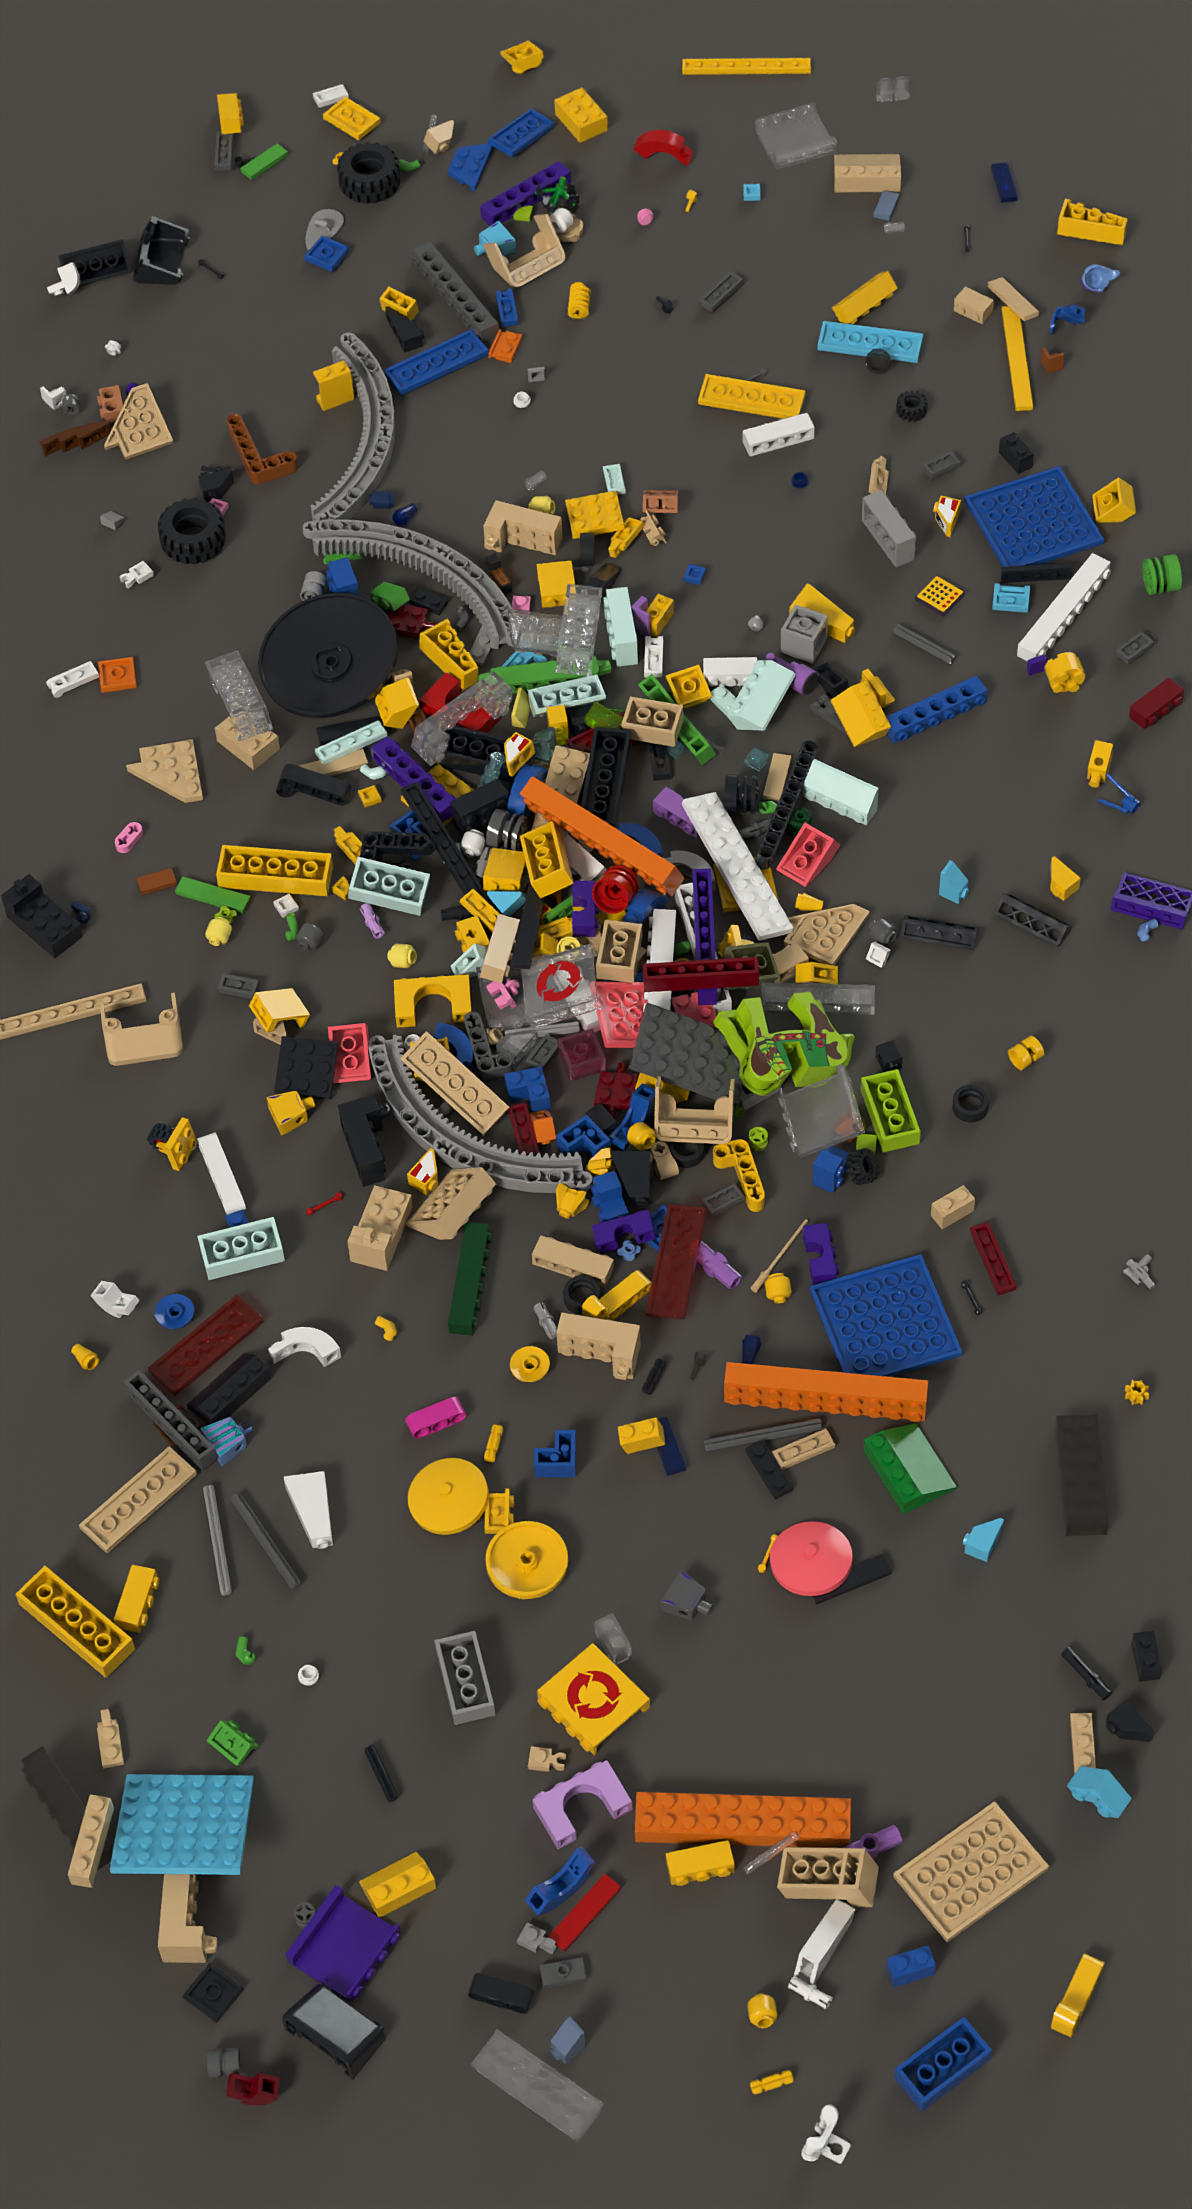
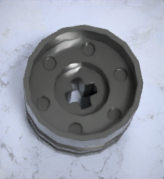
[486,809,529,851]

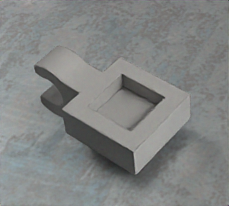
[517,1922,557,1954]

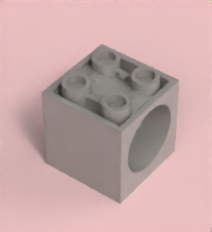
[780,605,828,664]

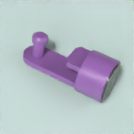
[765,653,819,696]

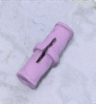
[360,903,385,939]

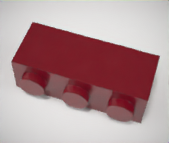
[1129,677,1184,730]

